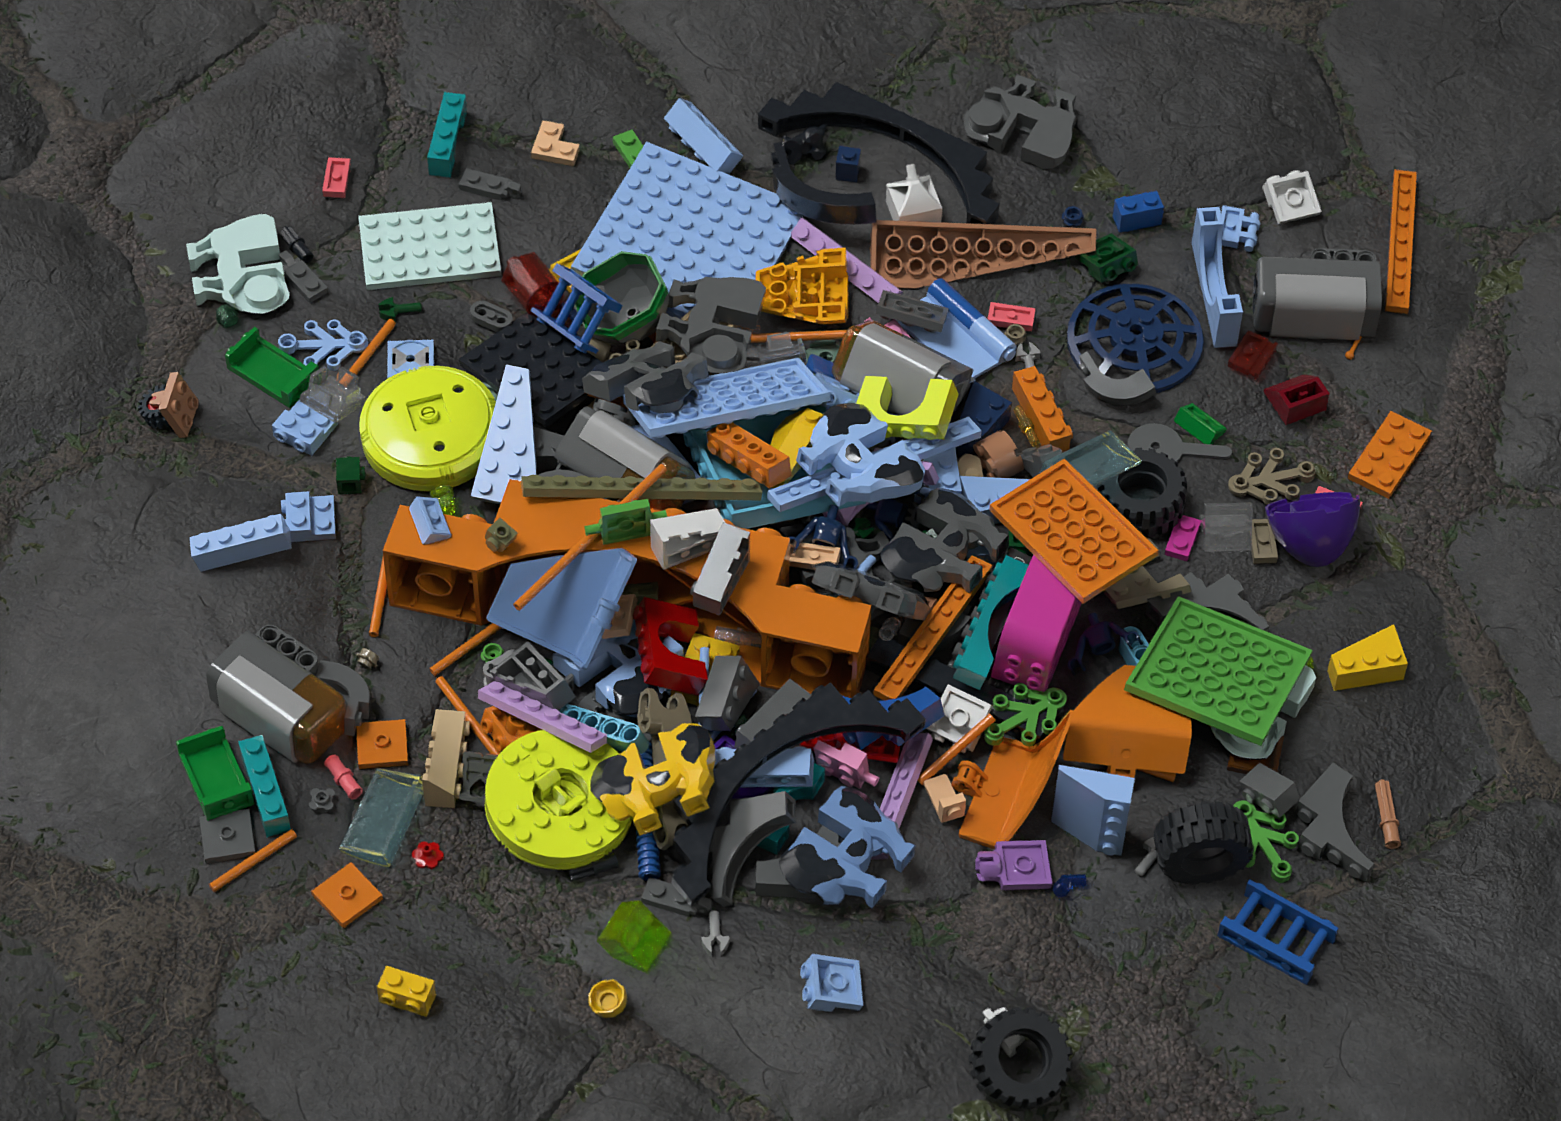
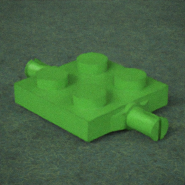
[584,499,667,545]

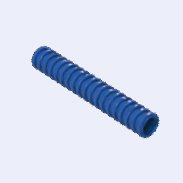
[636,742,661,881]

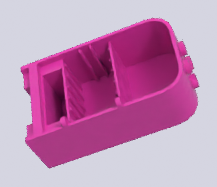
[991,555,1082,692]

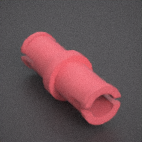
[324,754,363,800]

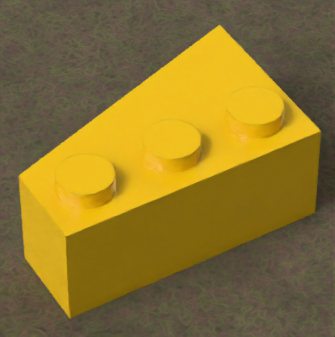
[1327,624,1408,691]

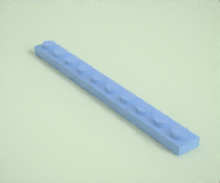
[767,417,981,512]

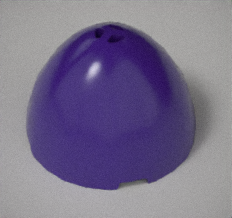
[1265,492,1360,567]

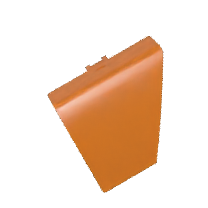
[1062,665,1192,778]
[951,710,1075,849]

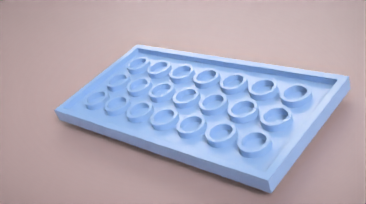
[622,358,830,438]

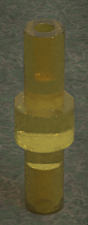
[1013,405,1040,446]

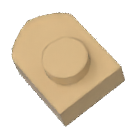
[957,454,983,477]

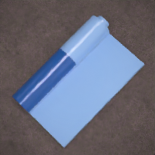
[896,278,1016,379]

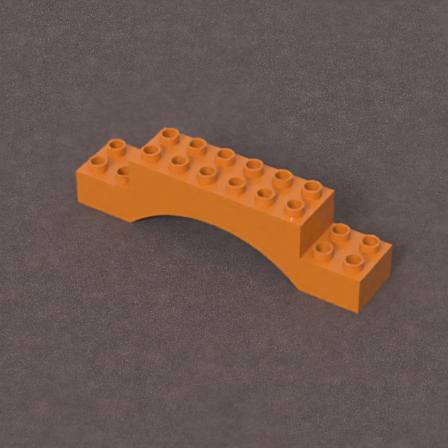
[383,479,872,698]

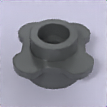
[309,788,335,813]

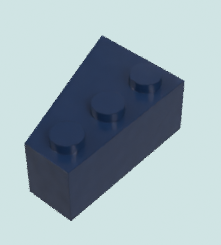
[955,381,1012,457]

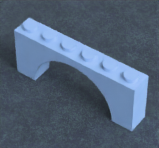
[1192,207,1243,348]

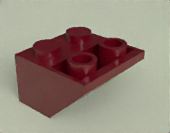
[1264,374,1330,425]

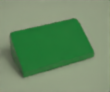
[1174,403,1227,445]

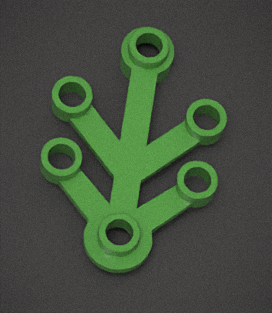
[984,683,1067,746]
[1233,800,1299,883]

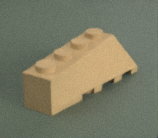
[422,709,470,808]

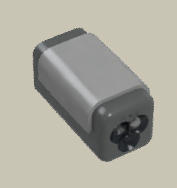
[1252,248,1382,340]

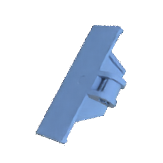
[486,548,637,670]

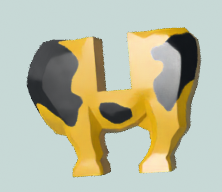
[590,723,715,836]

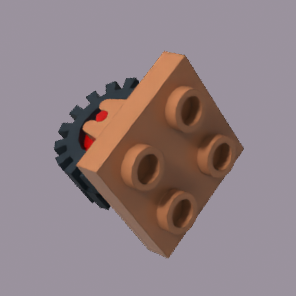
[138,372,199,438]

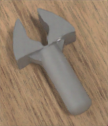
[1015,342,1040,368]
[1135,837,1157,876]
[701,911,729,957]

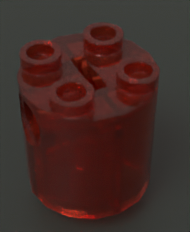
[501,252,564,317]

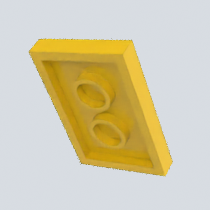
[670,633,740,706]

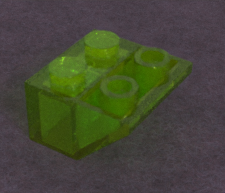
[597,900,671,972]

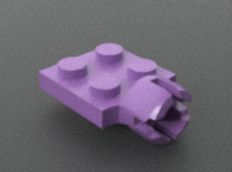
[975,840,1052,890]

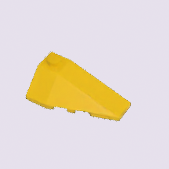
[770,408,823,489]

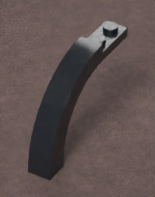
[770,142,877,225]

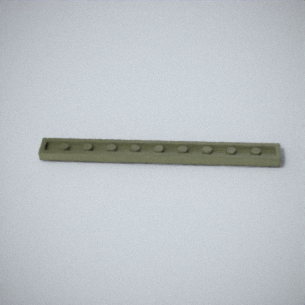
[521,475,762,501]

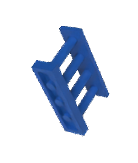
[531,263,623,354]
[1217,879,1339,985]

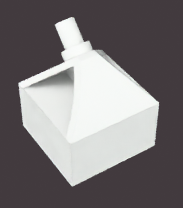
[886,164,942,222]

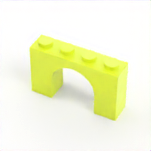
[856,376,959,440]

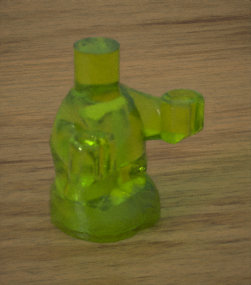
[430,485,457,516]

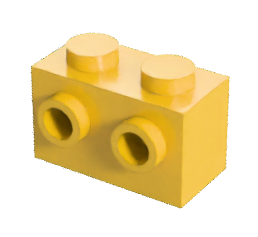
[377,966,436,1017]

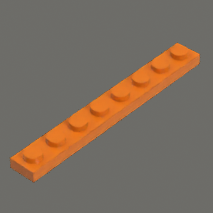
[1385,170,1417,314]
[874,555,993,700]

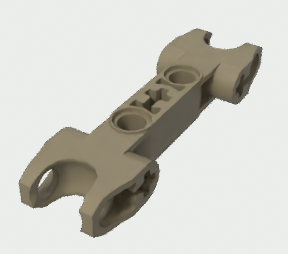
[637,688,692,850]

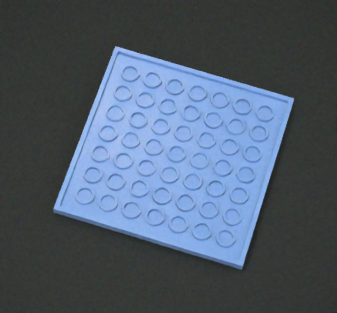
[571,142,804,329]

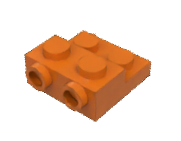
[481,706,542,751]

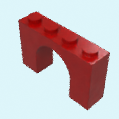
[633,597,708,696]

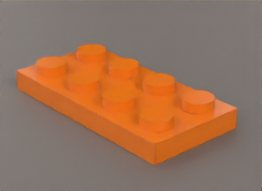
[1347,411,1432,499]

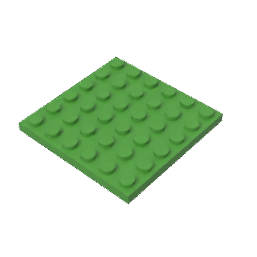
[1124,596,1313,746]

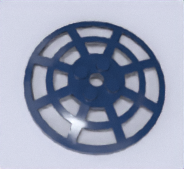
[1067,284,1203,393]

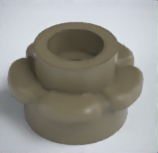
[1004,324,1026,345]
[356,648,379,669]

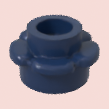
[1062,206,1084,227]

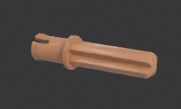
[1375,779,1401,849]

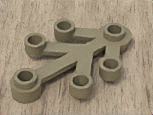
[1228,448,1316,505]

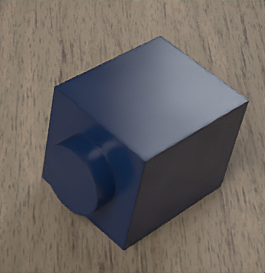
[835,146,861,183]

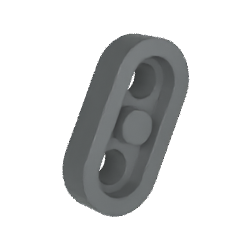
[470,301,513,332]

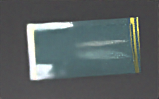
[1039,430,1142,486]
[339,768,424,868]

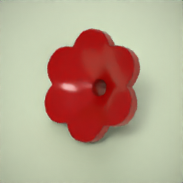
[412,841,444,869]

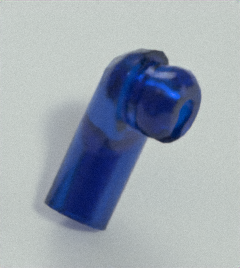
[1053,874,1086,897]

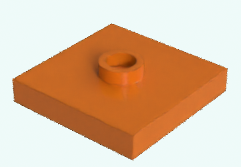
[356,719,408,769]
[311,862,383,928]

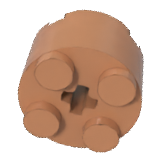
[973,430,1024,478]

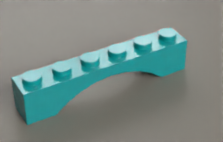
[952,555,1029,690]

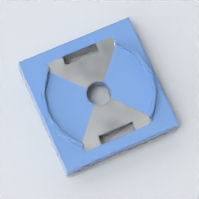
[387,340,434,378]

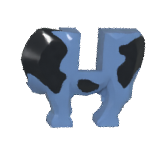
[779,786,915,908]

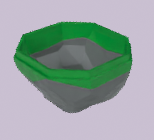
[574,251,669,345]

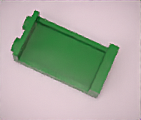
[225,327,320,408]
[176,726,254,821]

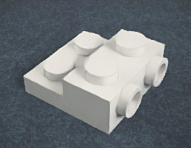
[1263,170,1321,225]
[926,685,993,753]

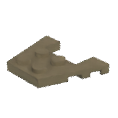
[1103,538,1191,609]

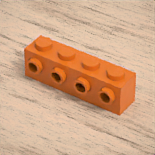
[1012,366,1073,454]
[706,422,792,489]

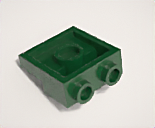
[1075,233,1138,283]

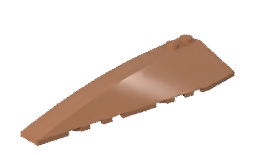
[870,220,1096,289]

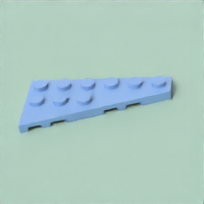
[471,365,537,504]

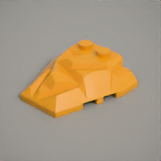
[756,248,849,324]

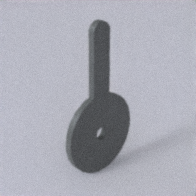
[1127,423,1232,463]

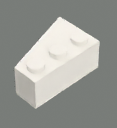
[650,509,725,570]

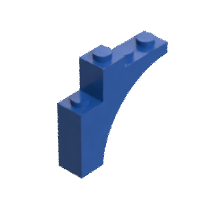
[843,687,945,750]

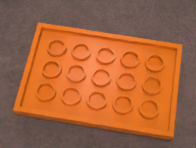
[989,458,1159,603]

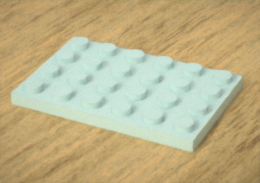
[358,202,501,290]

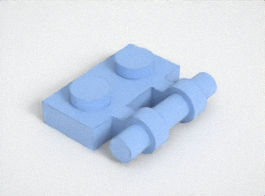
[1221,206,1260,252]

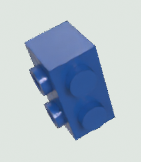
[1113,191,1164,233]

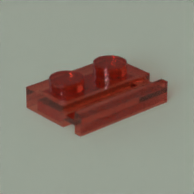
[1227,330,1278,380]

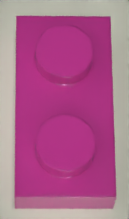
[1165,515,1201,561]

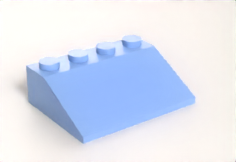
[1051,765,1135,855]

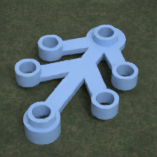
[278,319,368,371]

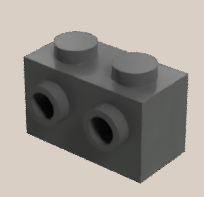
[1239,763,1300,818]

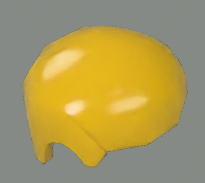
[588,979,627,1018]

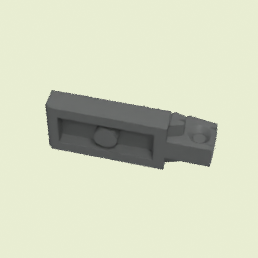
[459,168,522,200]
[279,251,328,303]
[641,877,713,917]

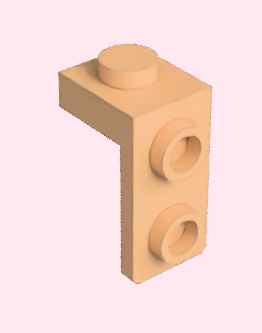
[924,774,966,823]

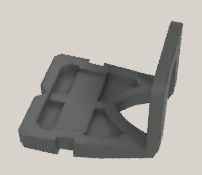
[459,751,498,803]

